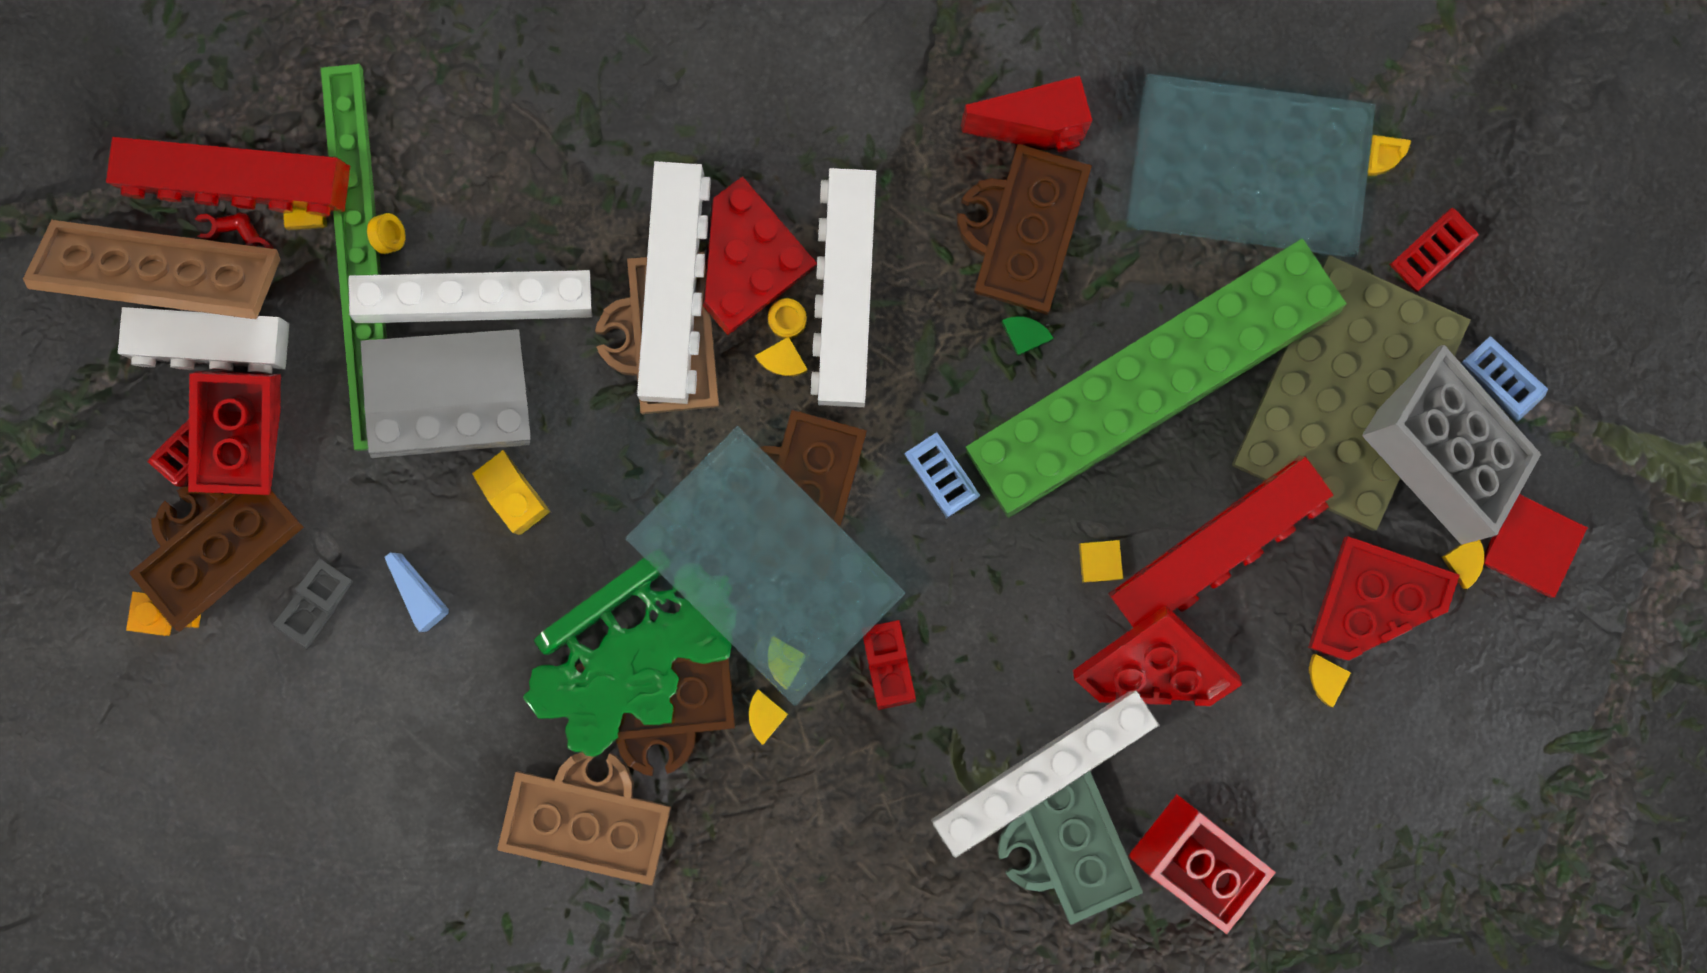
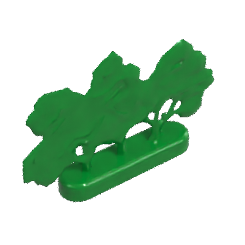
[523,548,737,757]

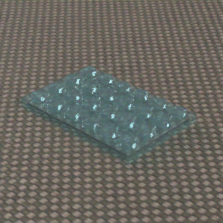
[1126,74,1376,257]
[625,426,906,706]

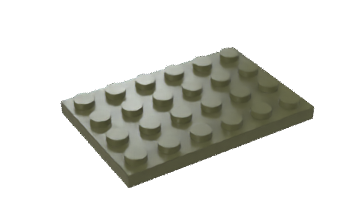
[1231,255,1471,531]

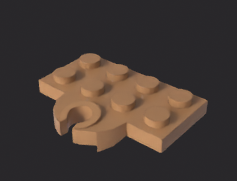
[595,252,719,414]
[497,752,671,886]

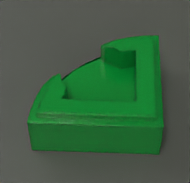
[1001,316,1054,357]

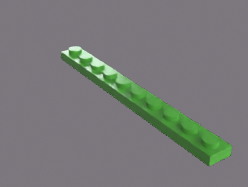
[321,64,387,451]

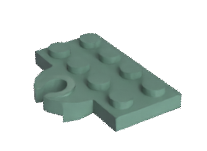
[998,770,1143,925]

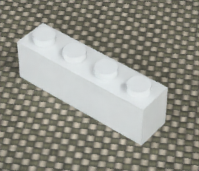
[118,307,290,374]

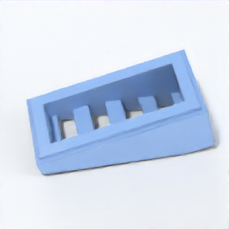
[1461,336,1548,422]
[904,432,981,518]
[385,552,449,632]

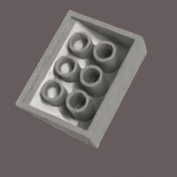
[361,329,531,458]
[1362,345,1541,545]

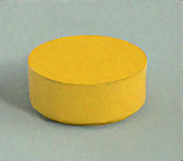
[367,213,405,254]
[768,298,807,339]

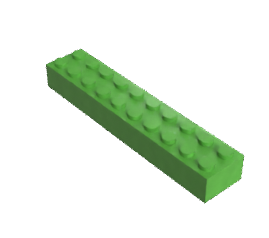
[966,238,1347,518]

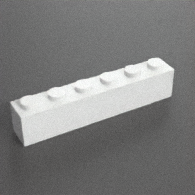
[637,161,711,404]
[811,168,876,407]
[349,270,592,323]
[931,691,1159,858]

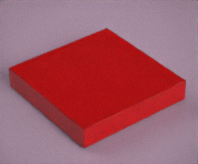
[1484,494,1588,598]

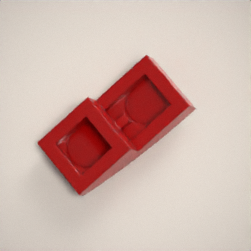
[861,620,916,710]

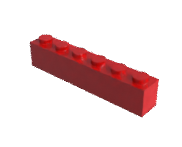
[106,137,351,217]
[1108,456,1334,628]

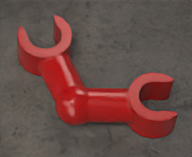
[195,212,273,249]

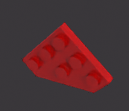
[703,176,817,335]
[1308,536,1460,661]
[1073,605,1242,706]

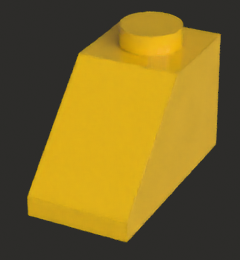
[472,450,551,535]

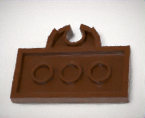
[957,144,1092,315]
[731,410,867,582]
[129,486,304,632]
[575,657,736,776]

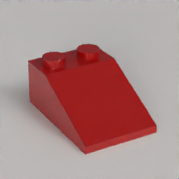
[961,76,1092,152]
[188,371,281,495]
[1128,794,1276,934]

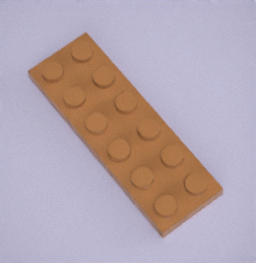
[23,220,281,320]

